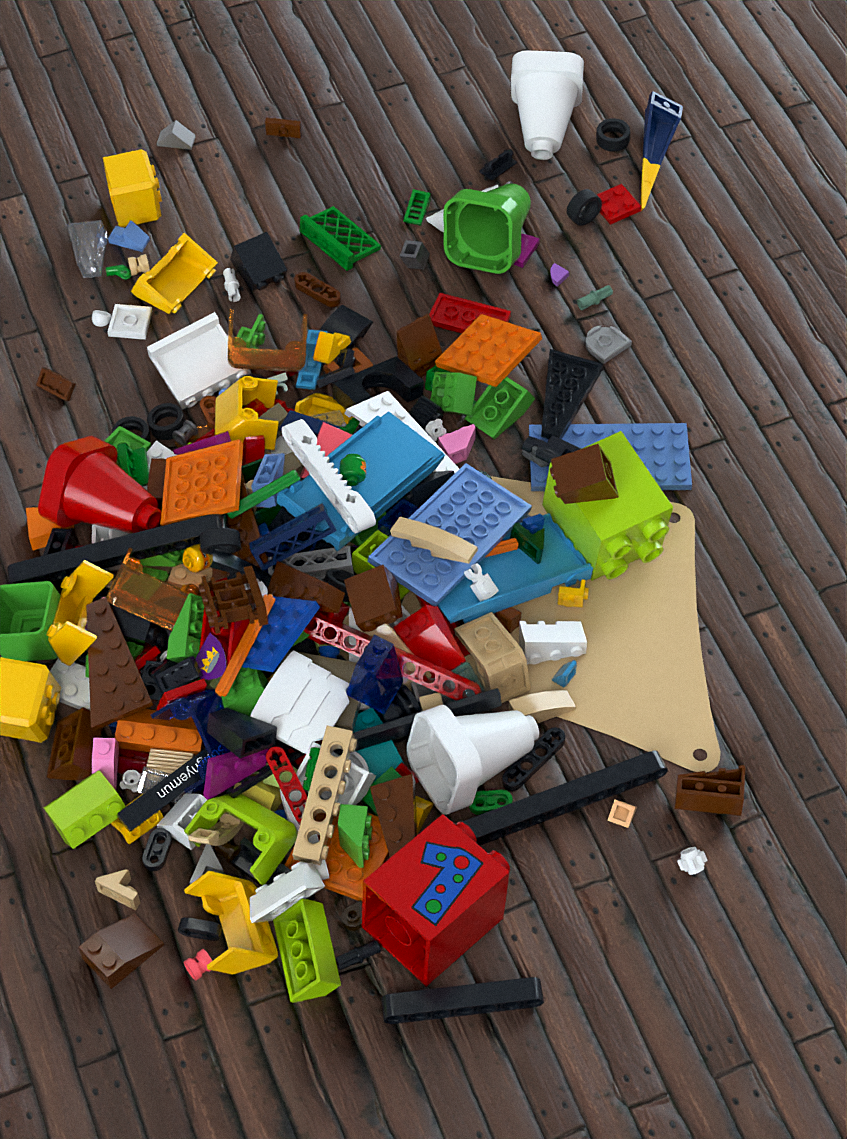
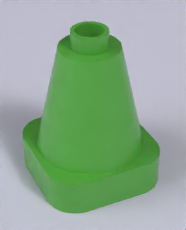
[443,183,531,274]

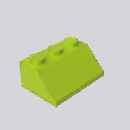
[44,770,126,849]

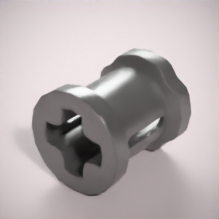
[172,420,198,446]

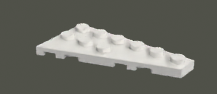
[344,391,459,473]

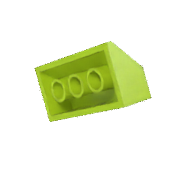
[273,898,341,1003]

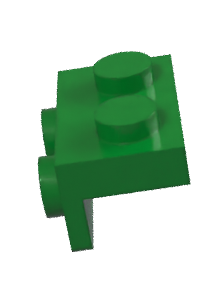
[117,443,149,487]

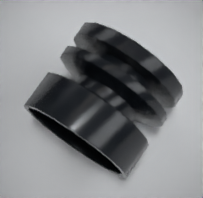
[369,684,422,740]

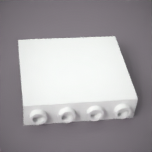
[147,312,250,410]

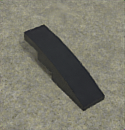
[210,548,272,588]

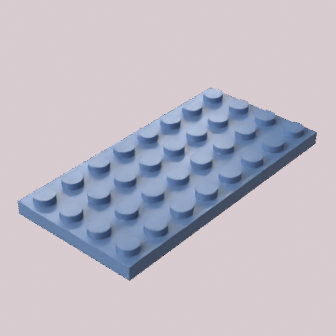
[529,423,692,491]
[367,463,532,606]

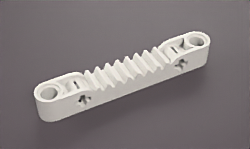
[282,419,376,533]

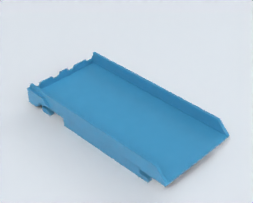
[277,411,445,551]
[437,513,593,623]

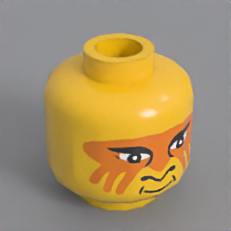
[183,544,210,573]

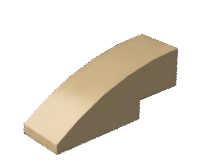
[509,690,576,724]

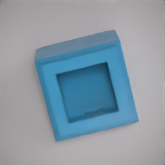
[552,660,577,688]

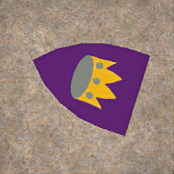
[195,633,226,680]

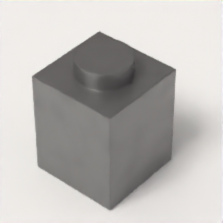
[400,240,430,270]

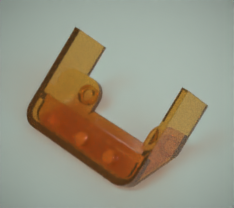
[227,310,307,372]
[106,548,202,631]

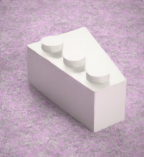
[519,621,587,664]

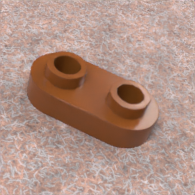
[200,396,216,429]

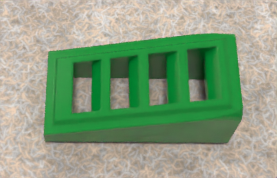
[403,189,431,226]

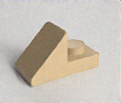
[95,869,140,910]

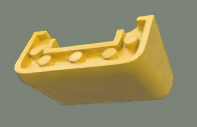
[131,233,218,314]

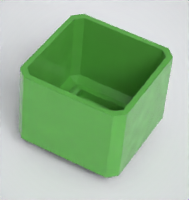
[0,581,60,661]

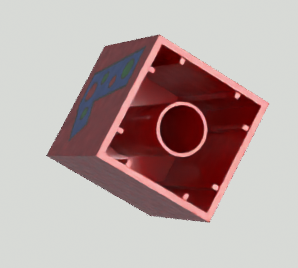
[362,814,510,987]

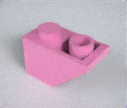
[438,424,475,464]

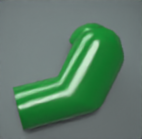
[106,265,131,280]

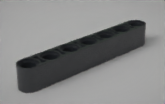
[381,977,544,1024]

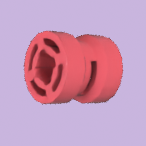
[183,949,213,981]

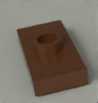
[265,118,302,138]
[36,367,76,401]

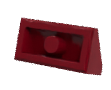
[117,748,149,778]

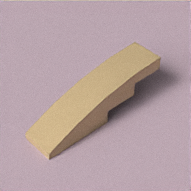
[390,517,478,564]

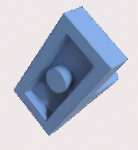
[108,220,150,252]

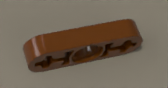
[294,272,341,307]

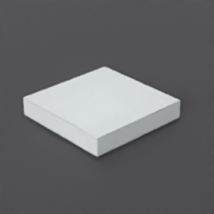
[108,304,153,339]

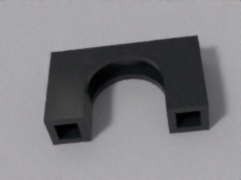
[333,356,424,410]

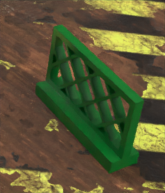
[299,206,381,271]

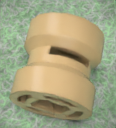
[128,254,150,276]

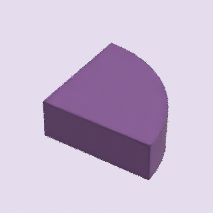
[550,263,569,287]

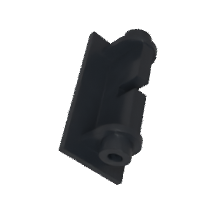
[479,149,517,181]

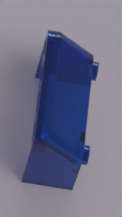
[151,689,231,794]

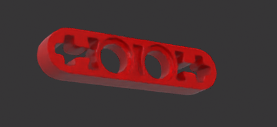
[266,747,316,825]

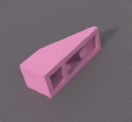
[92,738,119,790]

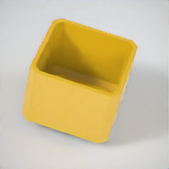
[103,149,162,227]
[0,657,61,743]

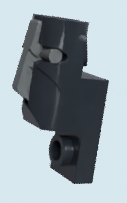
[521,435,581,467]

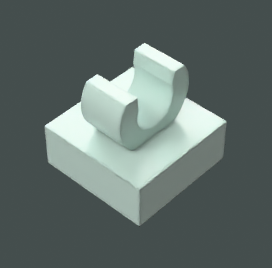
[267,373,288,396]

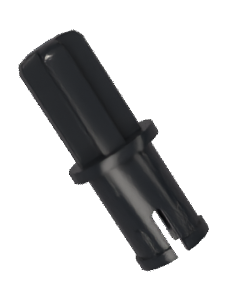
[335,939,381,970]

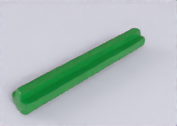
[227,469,301,519]

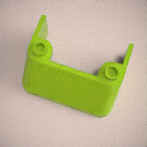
[184,794,298,886]

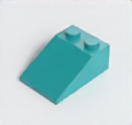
[353,707,404,782]

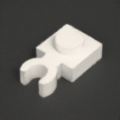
[464,563,499,602]

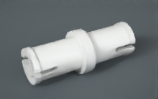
[223,268,241,302]

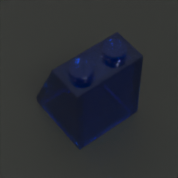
[346,634,403,714]

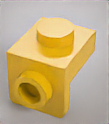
[558,579,589,608]

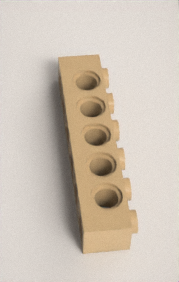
[292,725,357,866]

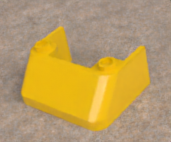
[214,376,279,450]
[46,560,114,666]
[184,871,278,974]

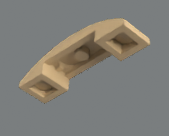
[188,812,244,846]

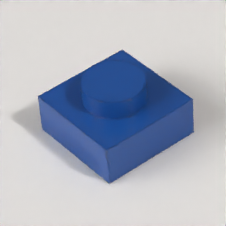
[522,513,545,534]

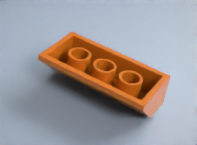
[114,709,209,756]

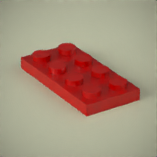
[429,293,511,333]

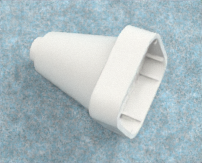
[511,51,584,160]
[407,705,539,815]

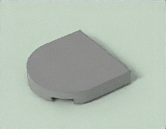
[585,326,632,364]

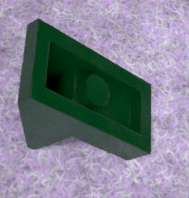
[510,523,545,564]

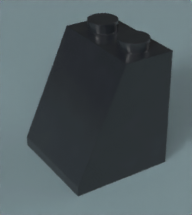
[230,232,287,291]
[109,591,167,652]

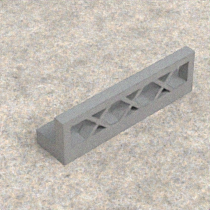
[268,545,354,581]

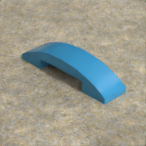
[296,330,328,390]

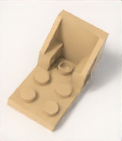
[454,612,531,703]

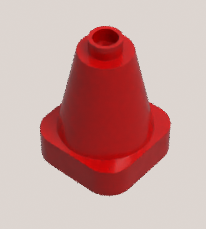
[38,436,161,534]

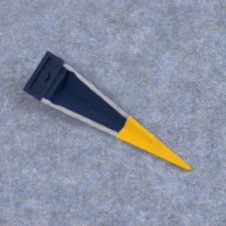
[640,91,683,211]

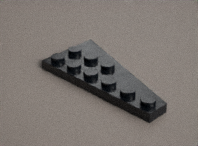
[541,349,603,439]

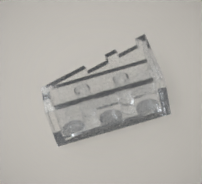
[66,220,108,278]

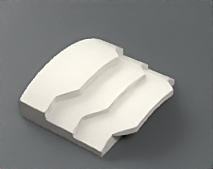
[250,650,350,754]

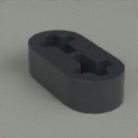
[178,917,222,941]

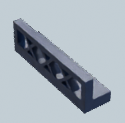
[249,503,337,571]

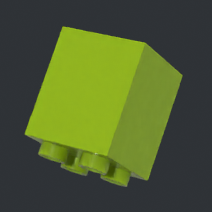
[542,431,673,581]

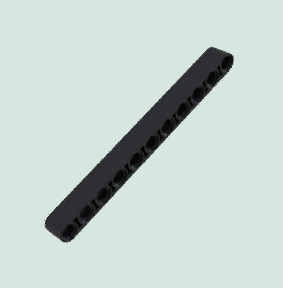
[7,514,229,584]
[462,750,668,846]

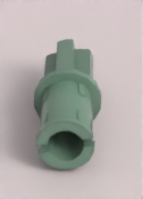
[577,285,613,310]

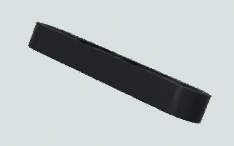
[502,727,565,792]

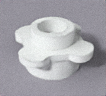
[425,419,446,442]
[120,770,145,793]

